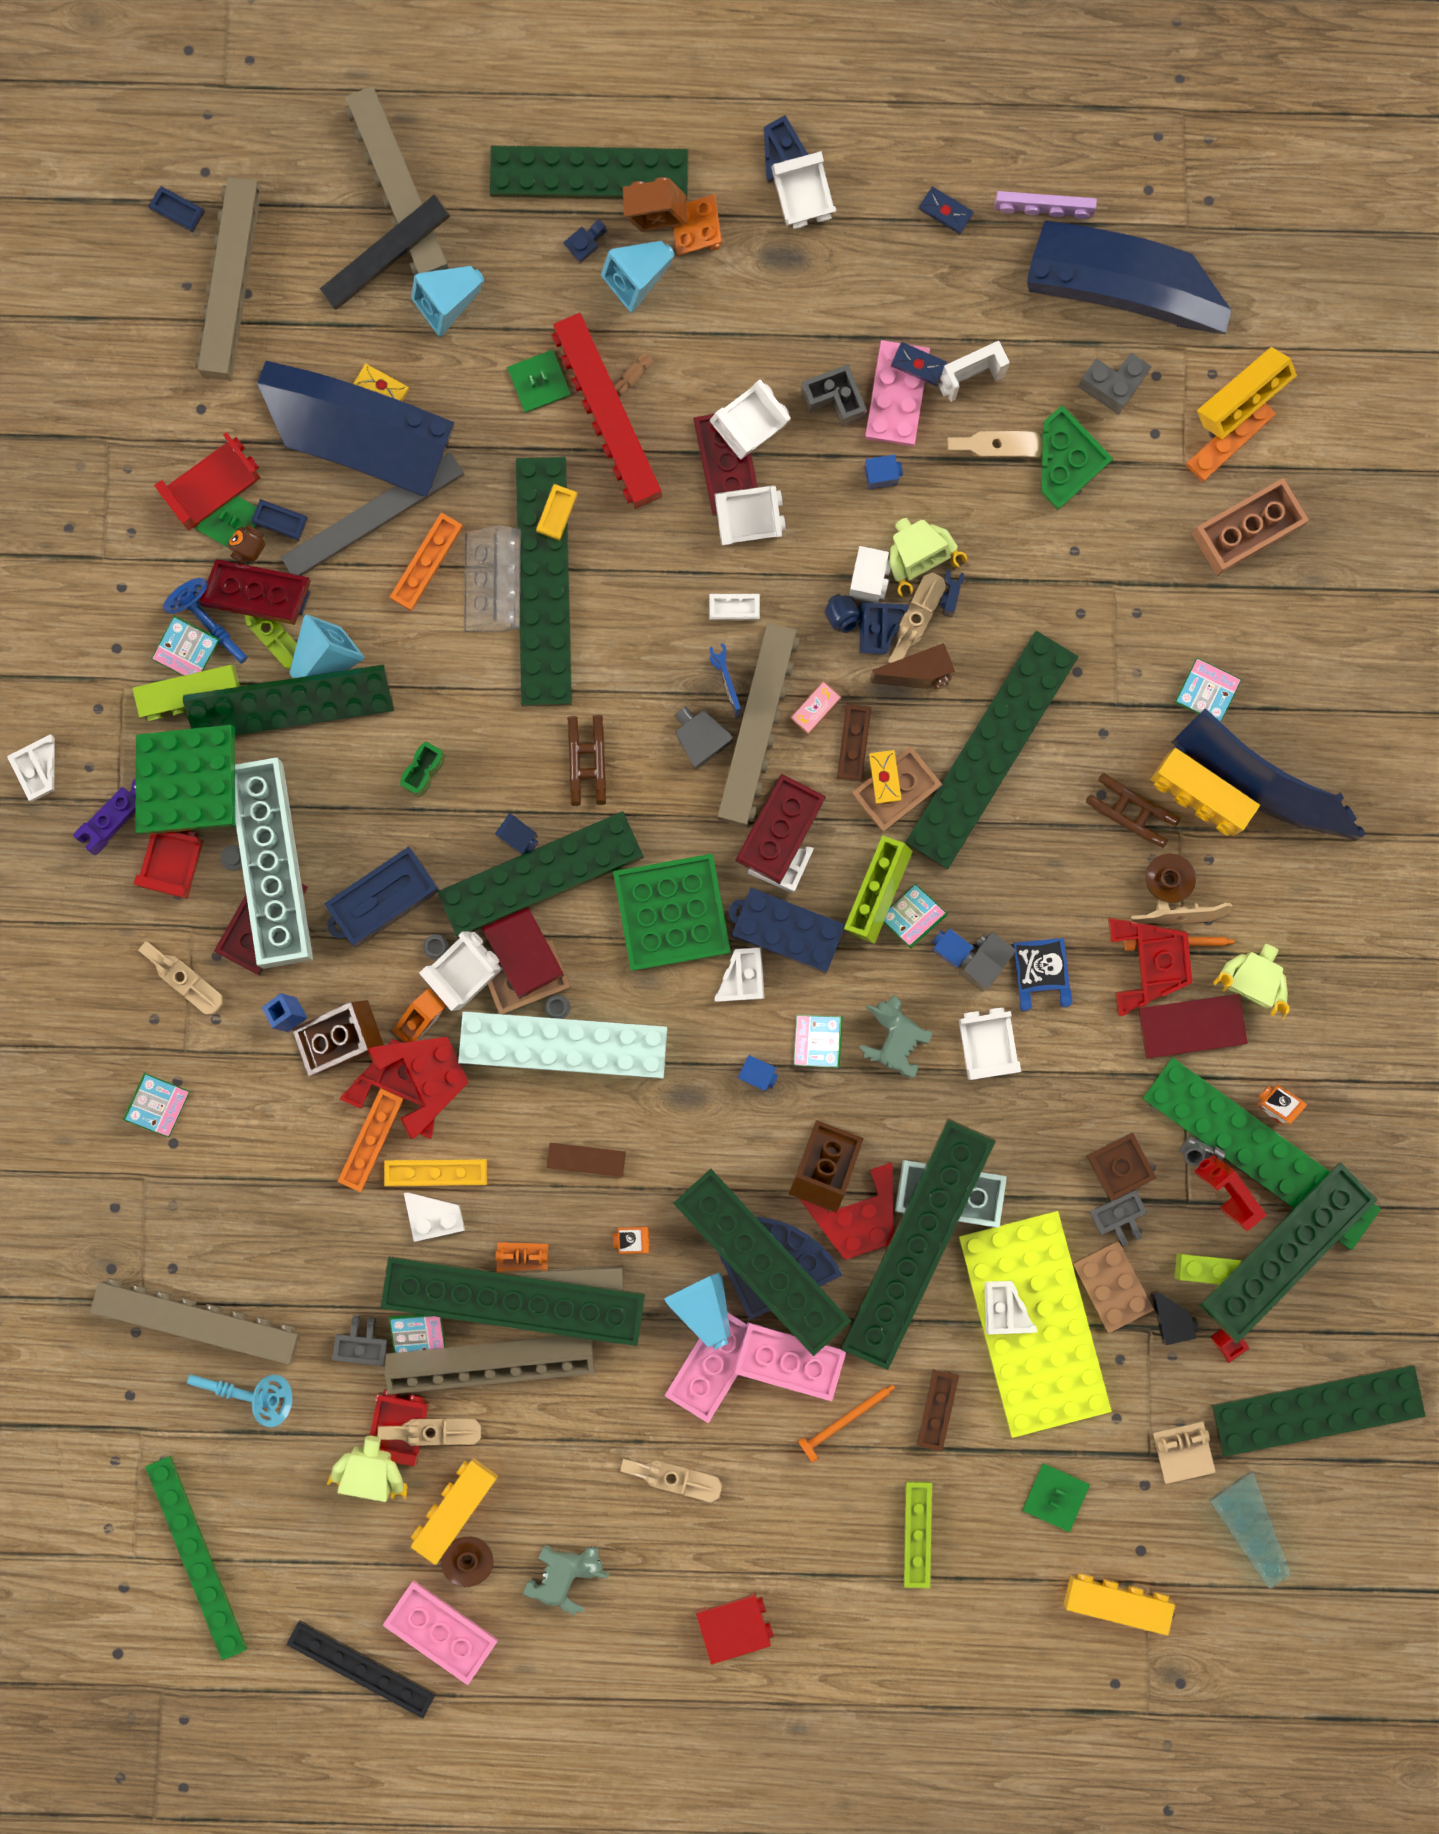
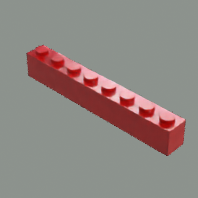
[551,312,662,509]

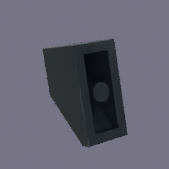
[1151,1292,1199,1345]

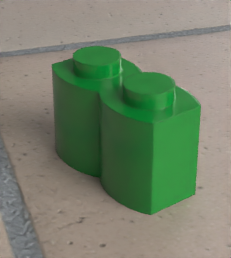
[400,741,445,797]

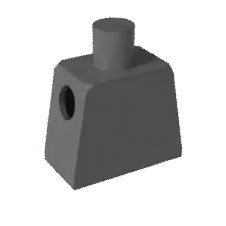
[675,706,733,770]

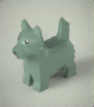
[860,995,933,1078]
[523,1545,610,1615]

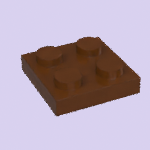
[1086,1132,1156,1201]

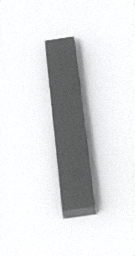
[281,452,464,576]

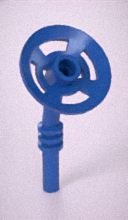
[163,578,248,664]

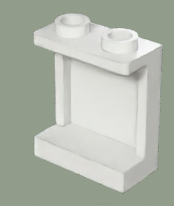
[771,151,836,229]
[939,341,1010,402]
[710,380,791,460]
[714,485,786,545]
[420,931,503,1011]
[958,1007,1021,1080]

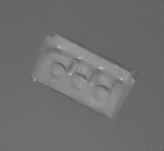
[464,525,521,632]

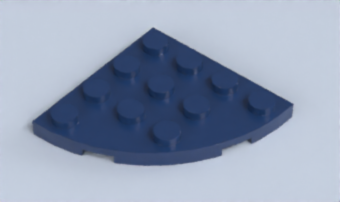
[718,1217,842,1320]

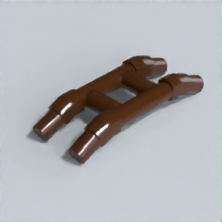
[567,715,606,806]
[1086,773,1181,848]

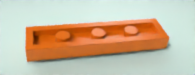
[1186,403,1276,483]
[389,512,463,612]
[337,1088,405,1192]

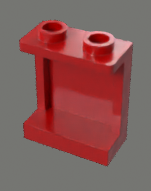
[134,831,203,899]
[1194,1155,1267,1232]
[369,1389,430,1466]
[696,1592,774,1665]

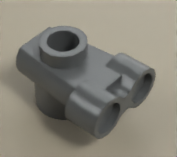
[1179,1136,1226,1166]

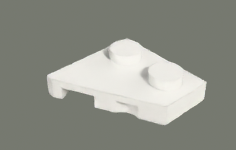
[7,734,55,802]
[715,948,765,1002]

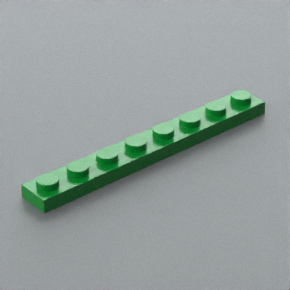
[145,1455,248,1661]

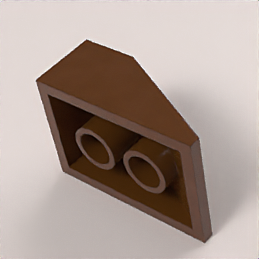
[870,643,955,690]
[292,1000,384,1076]
[789,1120,864,1213]

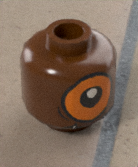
[227,525,265,564]

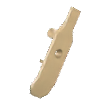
[947,431,1042,458]
[888,572,947,663]
[1130,900,1233,925]
[138,941,223,1015]
[378,1418,482,1446]
[620,1458,723,1503]

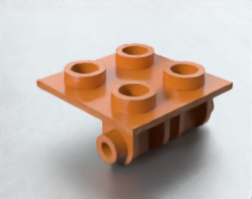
[673,194,722,256]
[495,1242,549,1272]

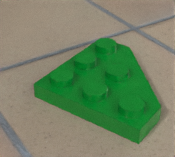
[1041,405,1113,511]

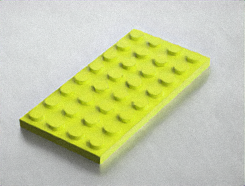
[958,1211,1112,1438]

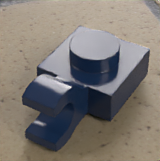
[563,219,607,263]
[940,570,964,617]

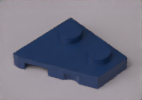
[764,115,808,183]
[859,602,909,654]

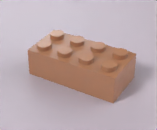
[1192,478,1309,576]

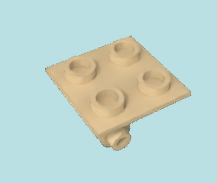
[1153,1421,1216,1484]

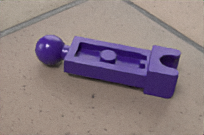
[73,779,136,855]

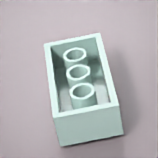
[895,1160,1007,1228]

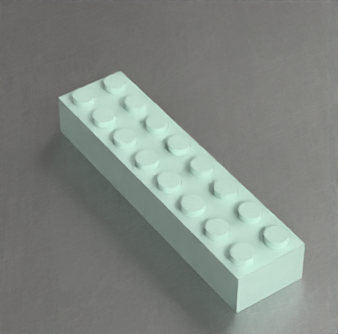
[235,757,313,969]
[459,1012,668,1079]

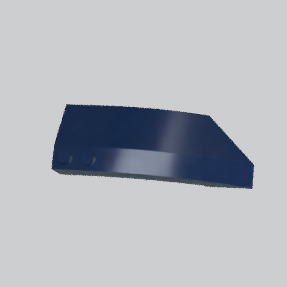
[1027,220,1231,335]
[257,360,454,498]
[1171,708,1366,840]

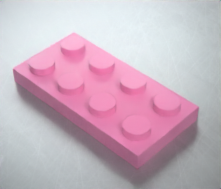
[865,340,930,447]
[665,1312,747,1423]
[733,1322,846,1401]
[383,1580,498,1685]

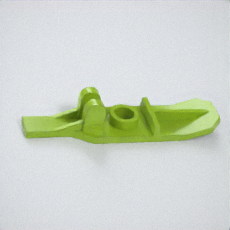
[245,615,297,669]

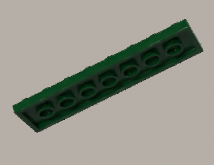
[490,145,688,199]
[183,664,394,735]
[437,811,644,939]
[1199,1162,1377,1343]
[673,1168,851,1357]
[1211,1365,1426,1457]

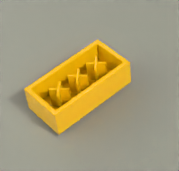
[1150,748,1260,836]

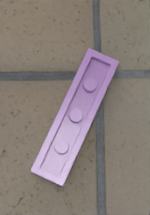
[994,191,1097,219]

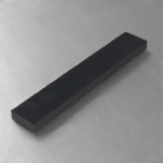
[320,195,450,310]
[286,1620,436,1718]

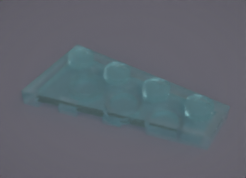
[1209,1471,1291,1589]

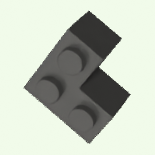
[1078,353,1152,415]
[801,365,867,427]
[959,932,1016,992]

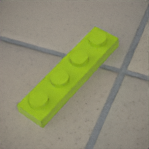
[904,1481,932,1588]

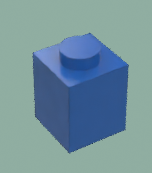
[864,454,903,490]
[932,928,973,969]
[261,993,307,1032]
[738,1055,779,1091]

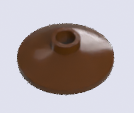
[1145,853,1196,903]
[441,1536,493,1587]

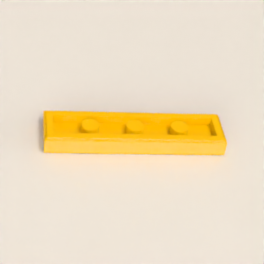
[384,1159,487,1186]

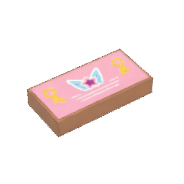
[790,681,842,735]

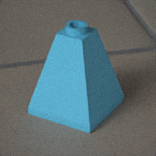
[600,241,674,313]
[411,266,484,337]
[289,614,365,678]
[664,1272,731,1350]

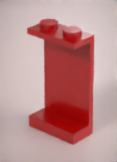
[154,432,261,531]

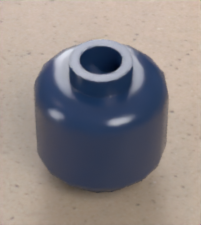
[824,594,861,633]

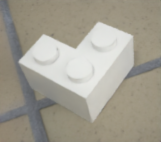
[849,546,891,603]

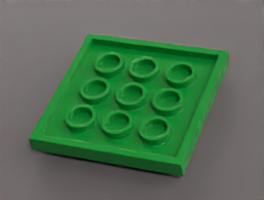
[136,725,236,835]
[613,853,731,971]

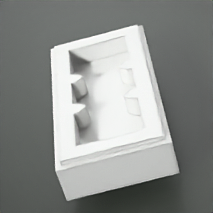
[709,594,760,620]

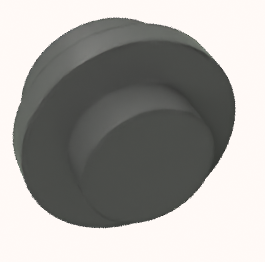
[220,845,242,871]
[423,934,449,960]
[545,995,570,1019]

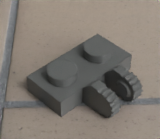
[1089,1190,1147,1247]
[332,1315,388,1366]

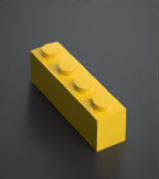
[1197,347,1297,440]
[411,1458,498,1565]
[1063,1573,1175,1636]

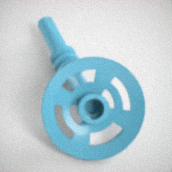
[187,1374,292,1427]

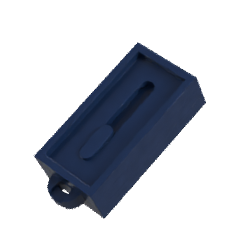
[324,846,440,948]
[729,888,845,974]

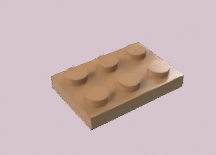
[851,746,942,832]
[488,940,571,1015]
[1072,1241,1154,1333]

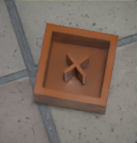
[623,177,688,232]

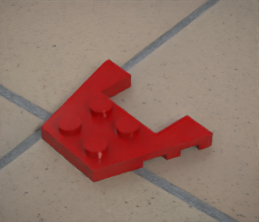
[1108,918,1193,1016]
[367,1037,469,1139]
[340,1039,435,1139]
[799,1162,893,1260]

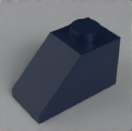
[495,813,539,855]

